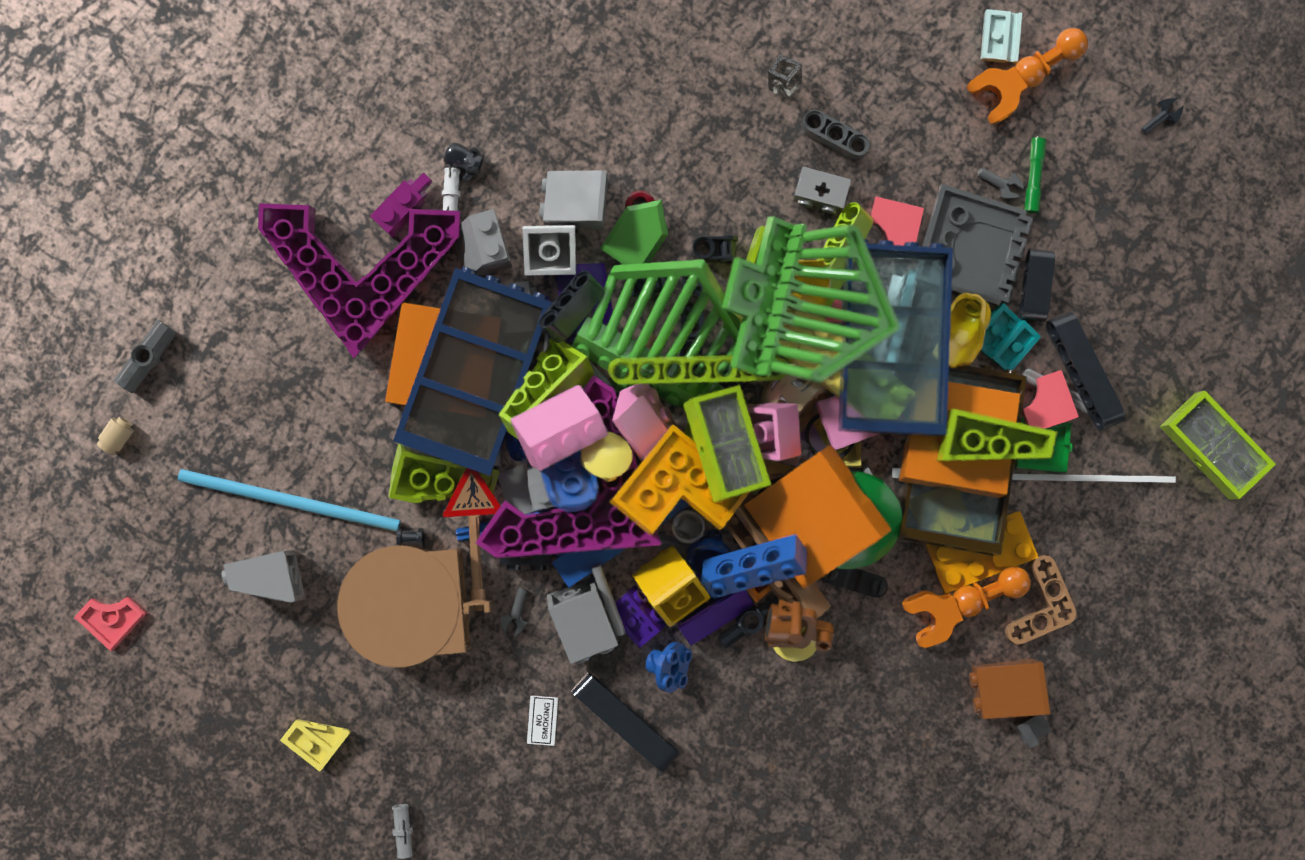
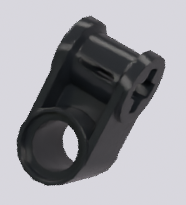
[690,235,738,264]

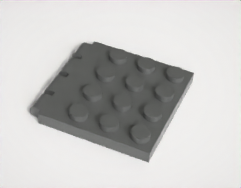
[915,184,1033,306]

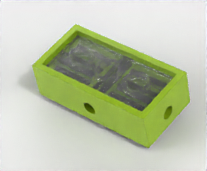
[683,385,771,502]
[1160,391,1276,500]

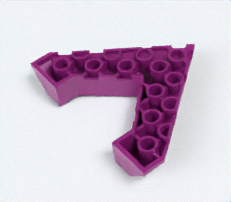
[258,203,461,359]
[475,375,661,558]

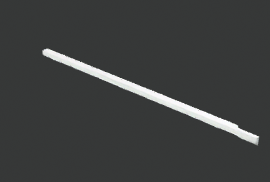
[892,468,1176,483]

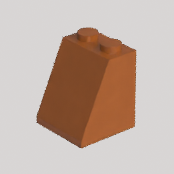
[969,658,1050,719]

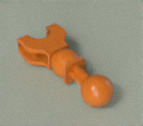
[966,28,1088,125]
[902,566,1031,648]

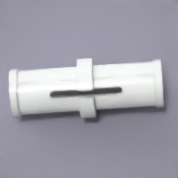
[441,168,461,211]

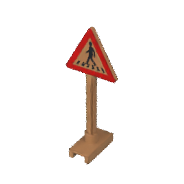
[443,467,501,614]

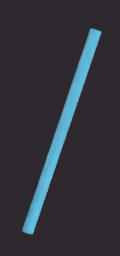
[178,469,401,532]

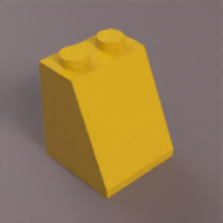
[632,545,711,627]

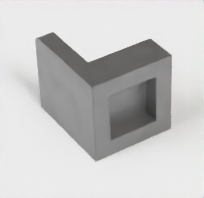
[1012,715,1051,749]

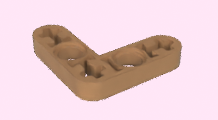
[1005,555,1076,644]

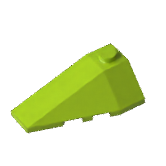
[388,444,499,503]

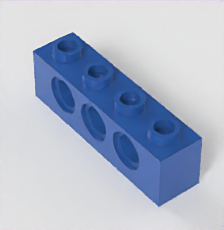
[701,534,807,599]

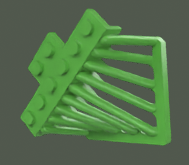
[722,216,900,382]
[572,260,741,410]

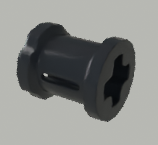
[396,528,425,550]

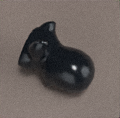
[443,142,485,181]

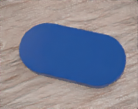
[540,450,598,512]

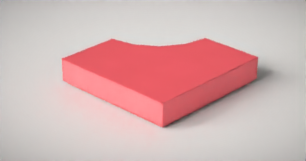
[871,197,924,245]
[1022,370,1079,429]
[74,596,148,651]

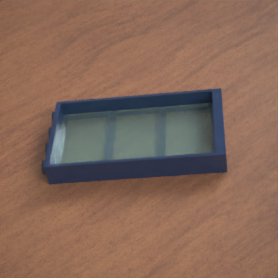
[838,239,953,437]

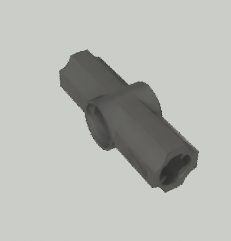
[113,320,177,393]

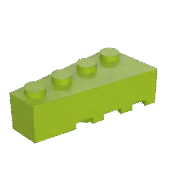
[499,338,595,440]
[937,409,1057,461]

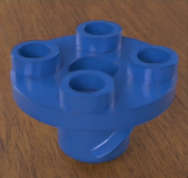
[646,642,693,693]

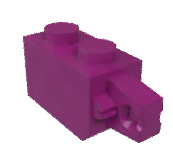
[370,172,432,238]

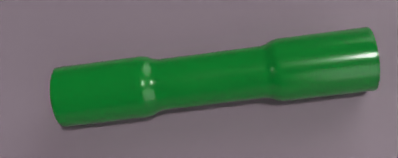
[1024,137,1047,214]

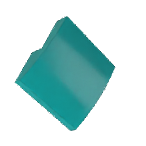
[980,303,1041,372]

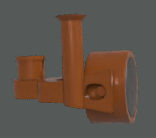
[765,599,834,651]

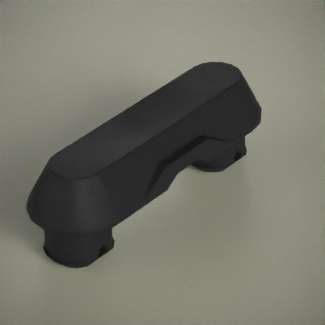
[820,568,888,598]

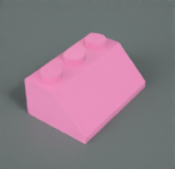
[613,384,685,461]
[510,385,608,470]

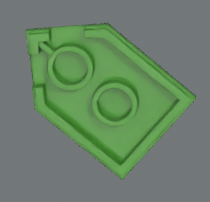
[600,200,669,265]

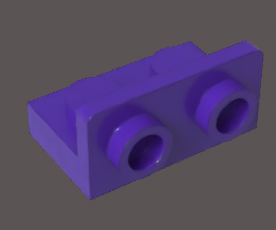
[606,585,666,648]

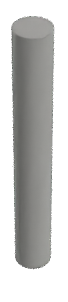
[591,564,626,636]

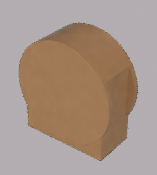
[337,546,471,667]

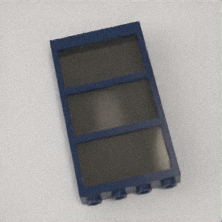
[393,266,552,476]

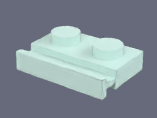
[980,9,1022,64]

